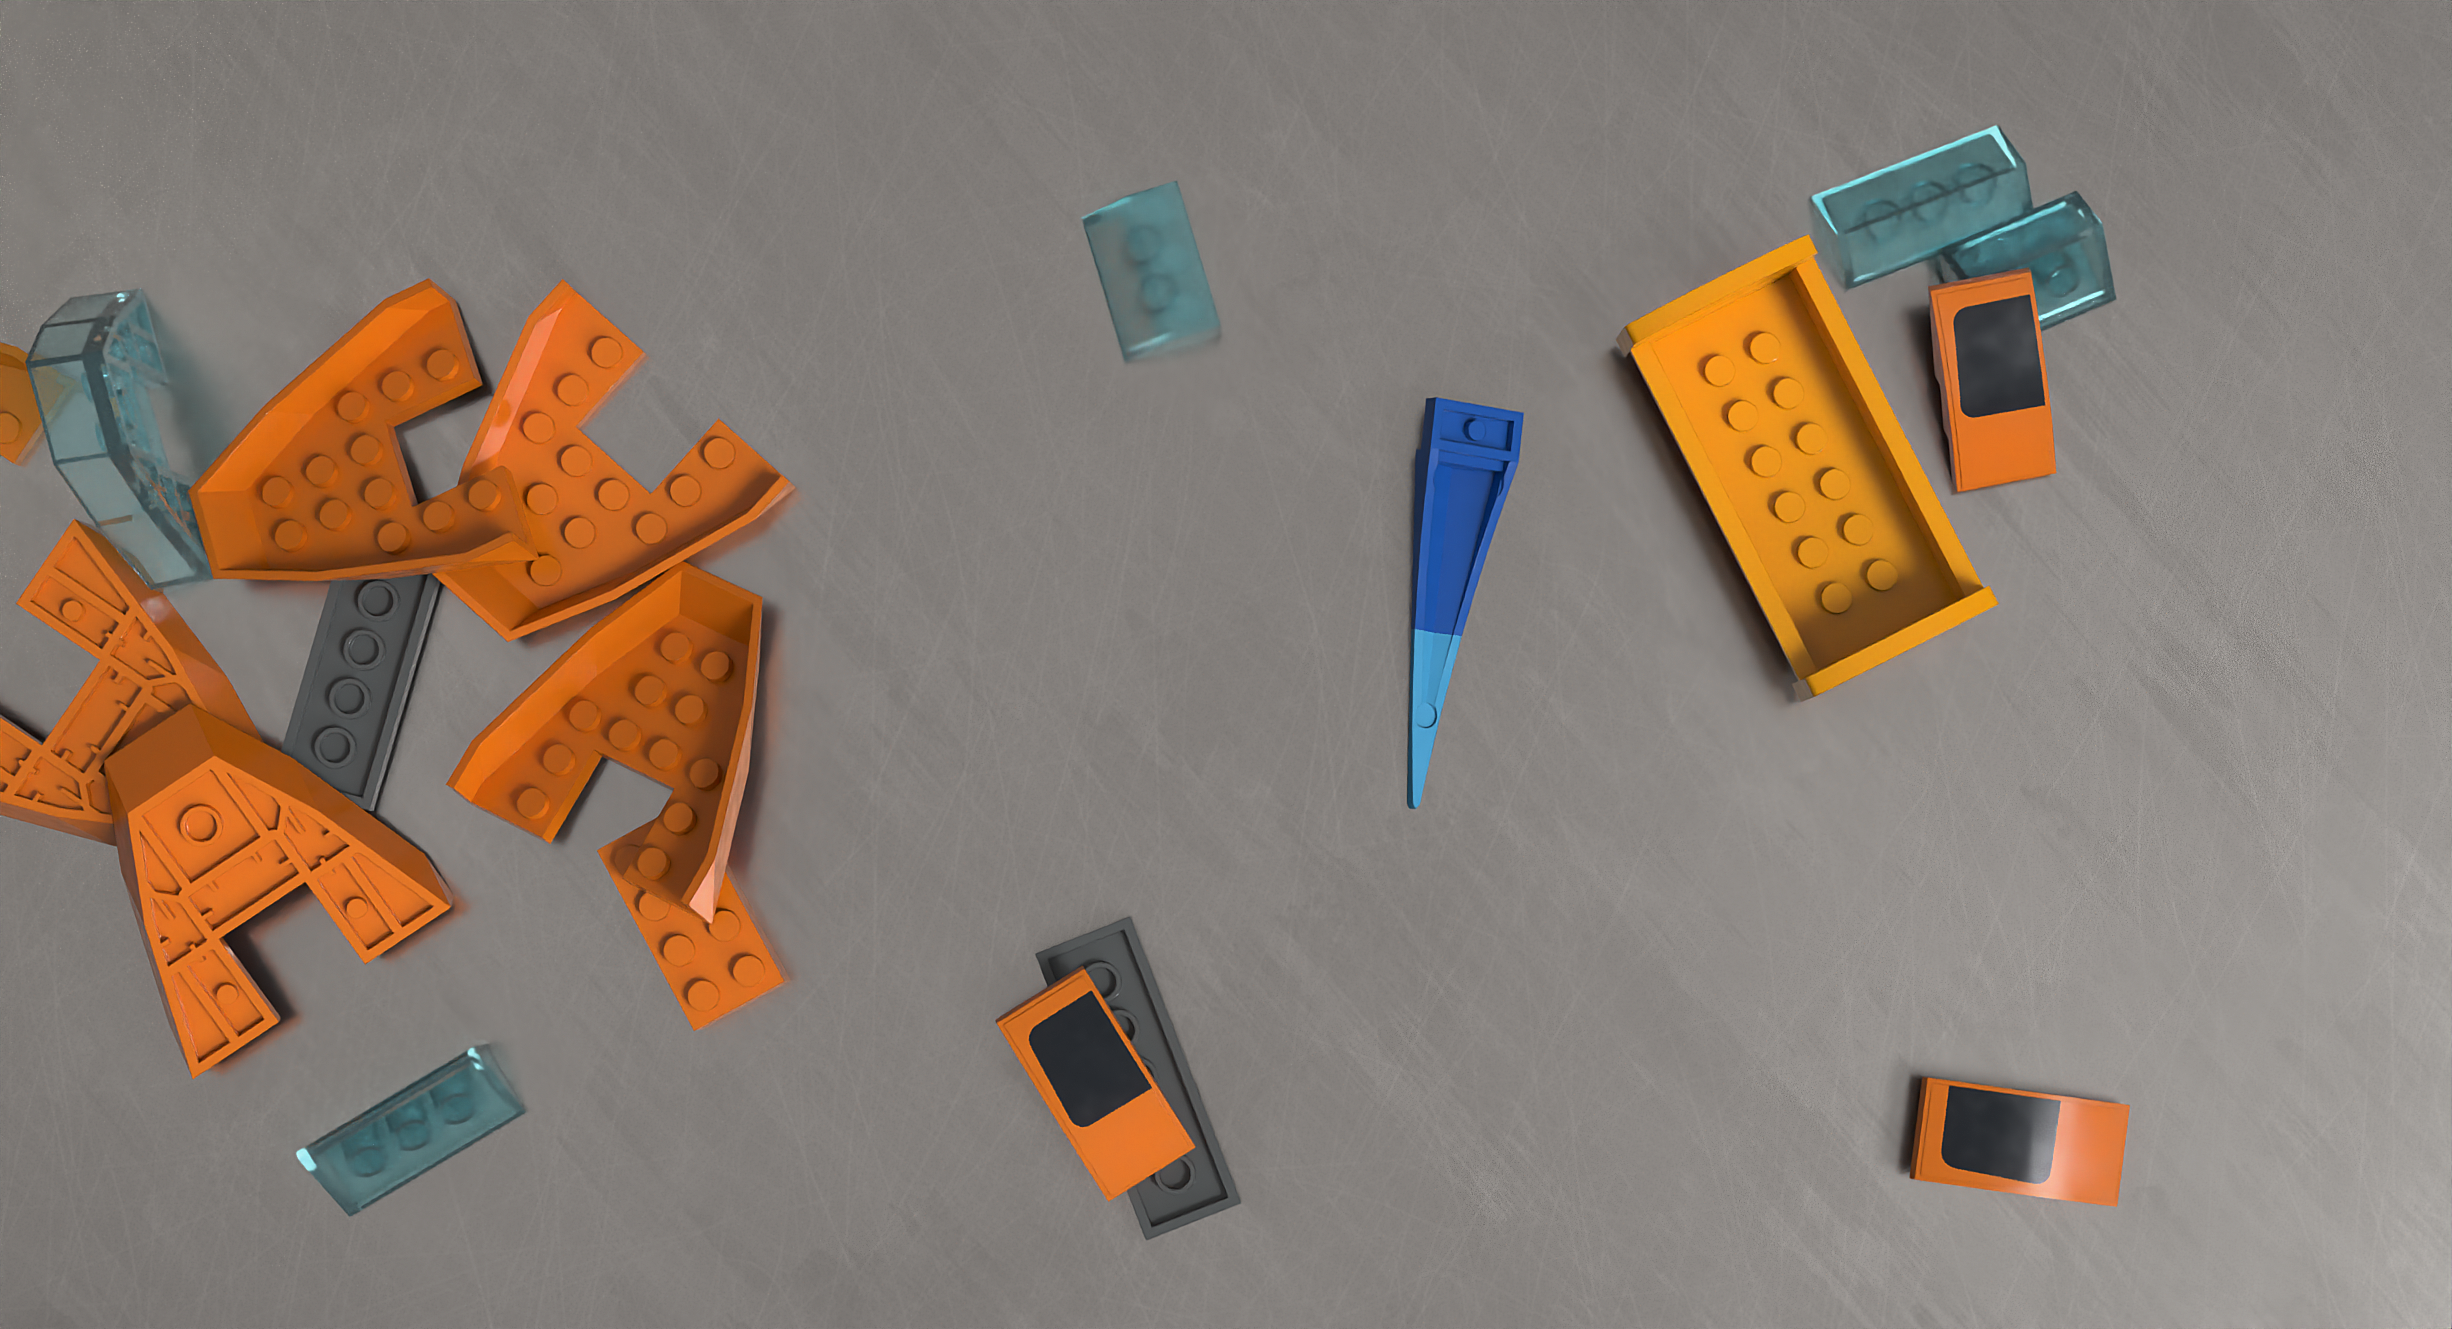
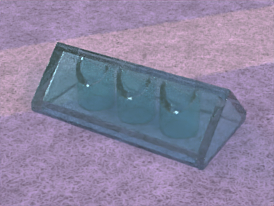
[1810,125,2035,291]
[296,1044,526,1217]

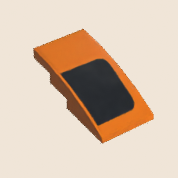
[1928,267,2056,492]
[995,965,1196,1202]
[1909,1076,2130,1207]

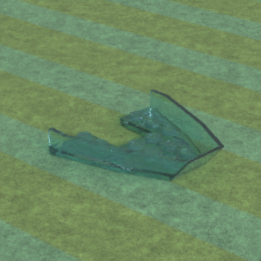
[25,288,213,594]

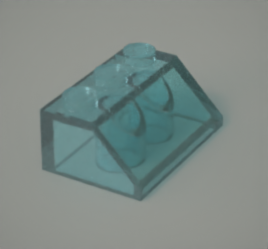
[1082,181,1221,363]
[1937,191,2116,331]

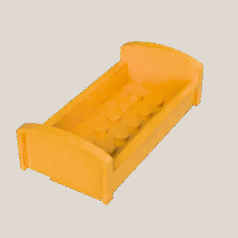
[1616,234,1999,702]

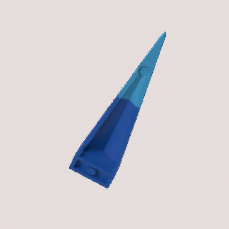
[1407,397,1524,809]

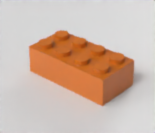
[597,817,791,1031]

